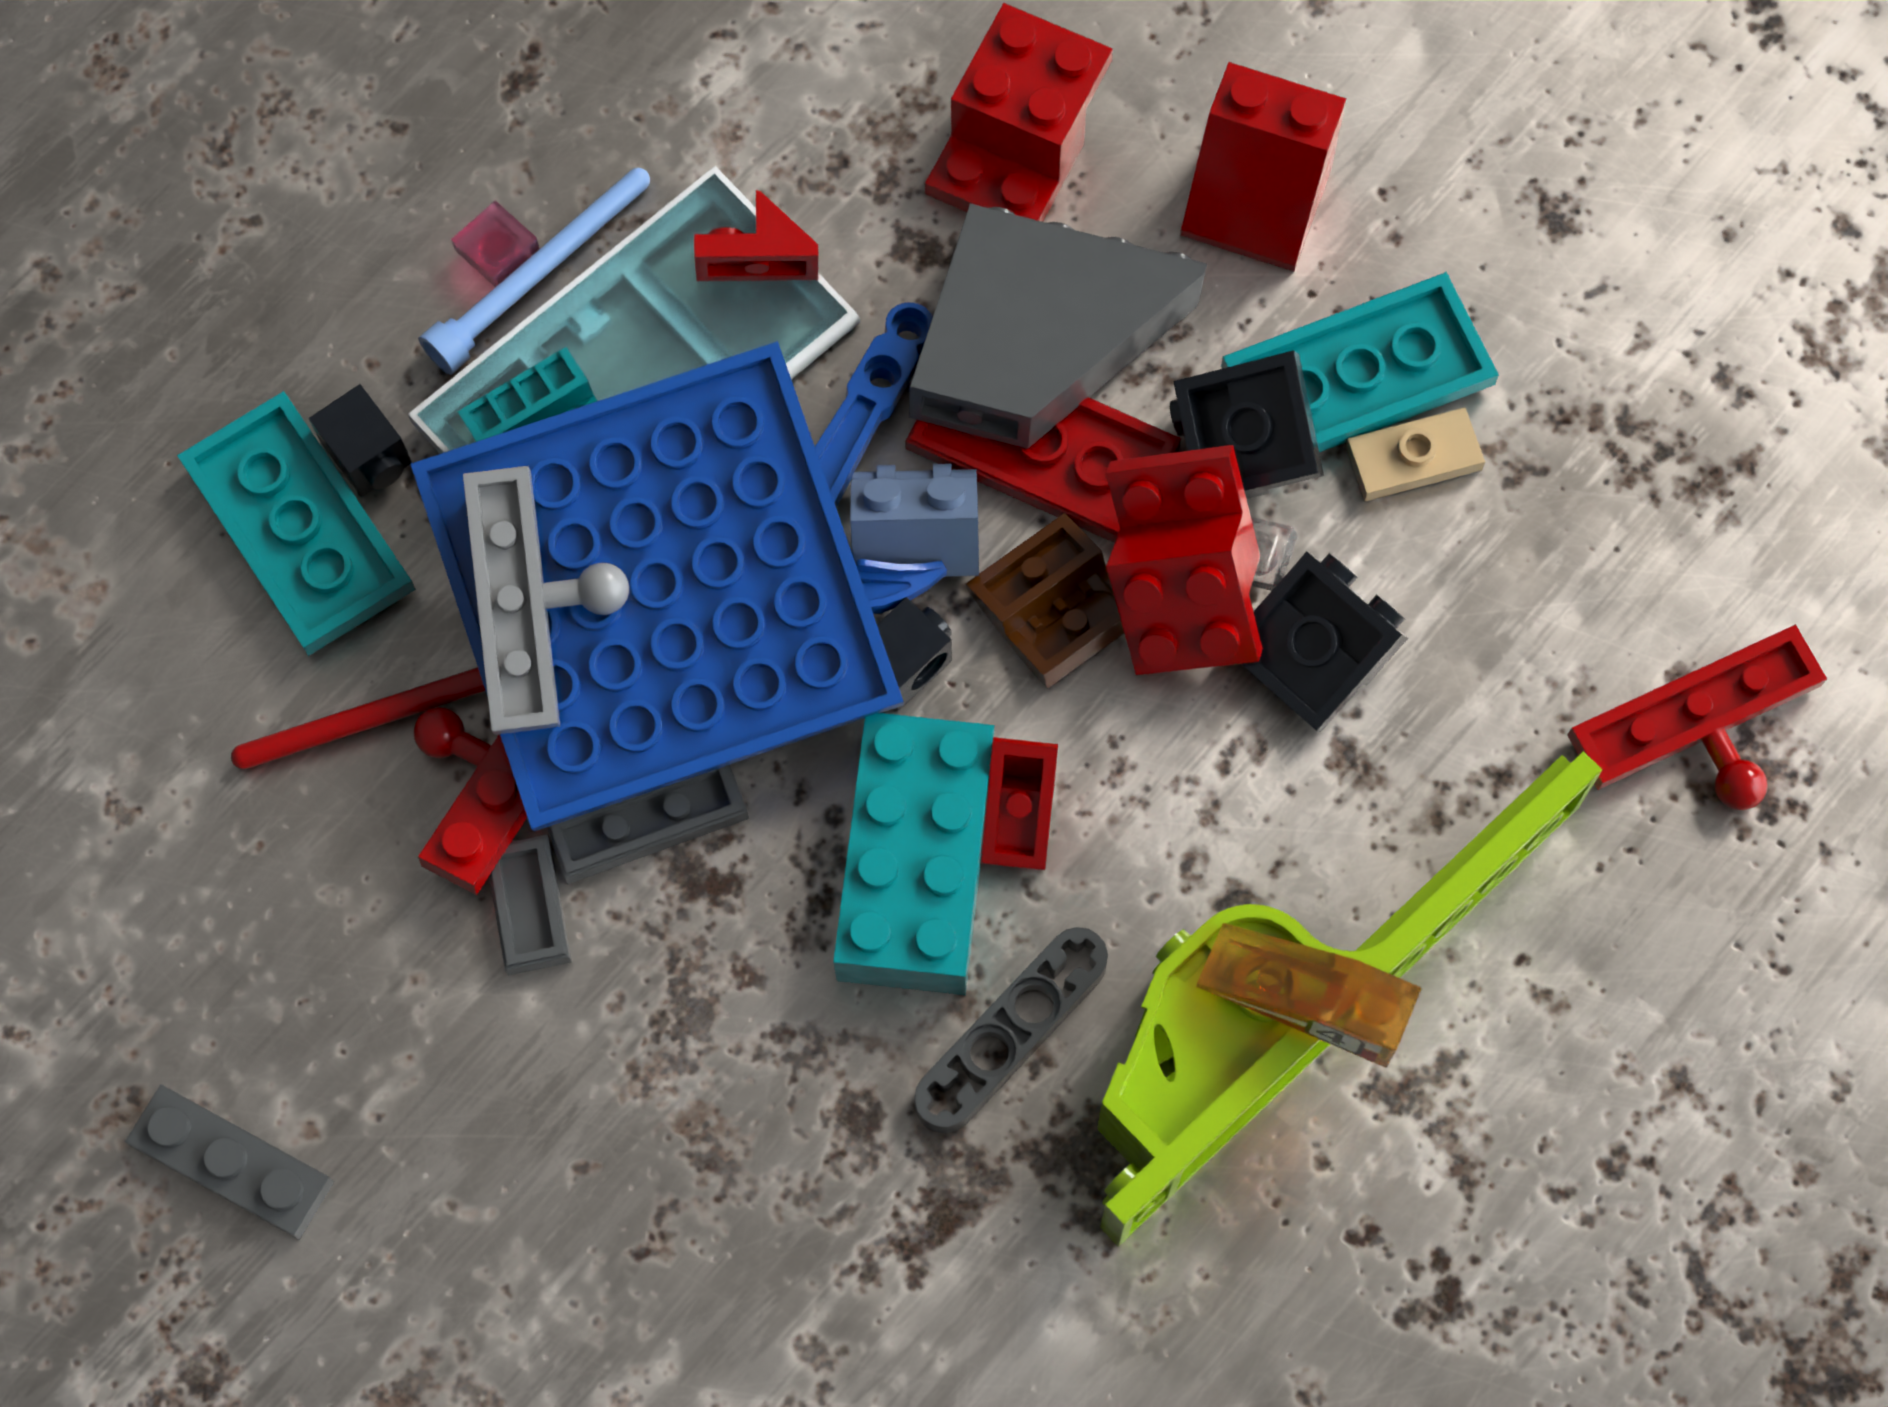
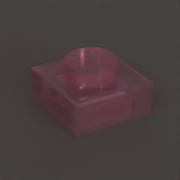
[451,200,540,287]

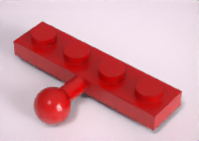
[1567,624,1827,811]
[413,707,527,895]

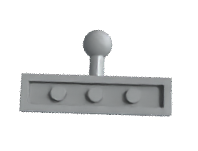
[463,466,629,735]

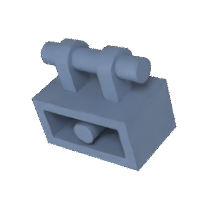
[850,463,979,577]

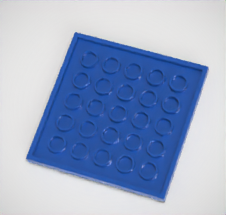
[411,341,904,831]

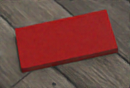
[905,397,1182,543]

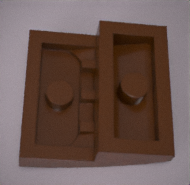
[965,513,1124,689]

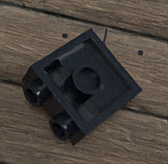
[1170,350,1324,499]
[1242,551,1408,732]

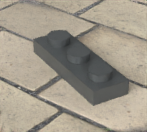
[125,1084,334,1240]

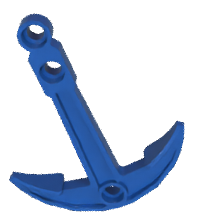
[815,302,947,615]

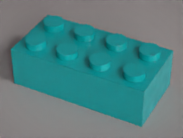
[833,713,995,995]

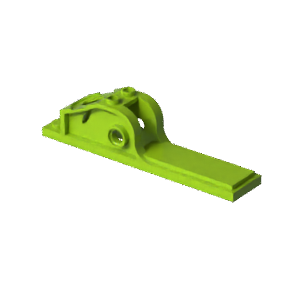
[1097,751,1603,1247]

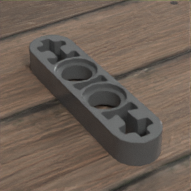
[914,927,1108,1134]

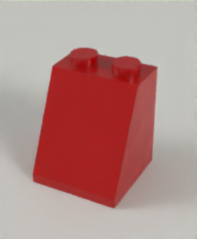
[1180,62,1347,272]

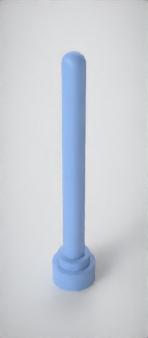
[418,168,650,375]

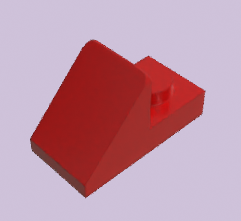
[694,190,819,281]
[981,737,1058,870]

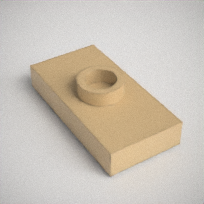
[1345,407,1485,502]

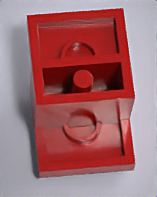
[925,2,1113,222]
[1105,445,1263,675]

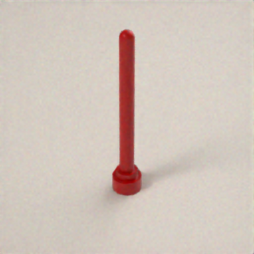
[231,667,485,769]

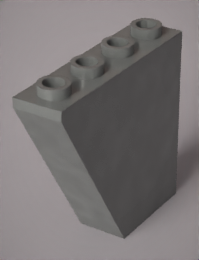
[909,203,1207,449]

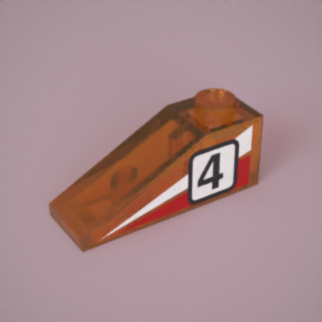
[1196,923,1422,1068]

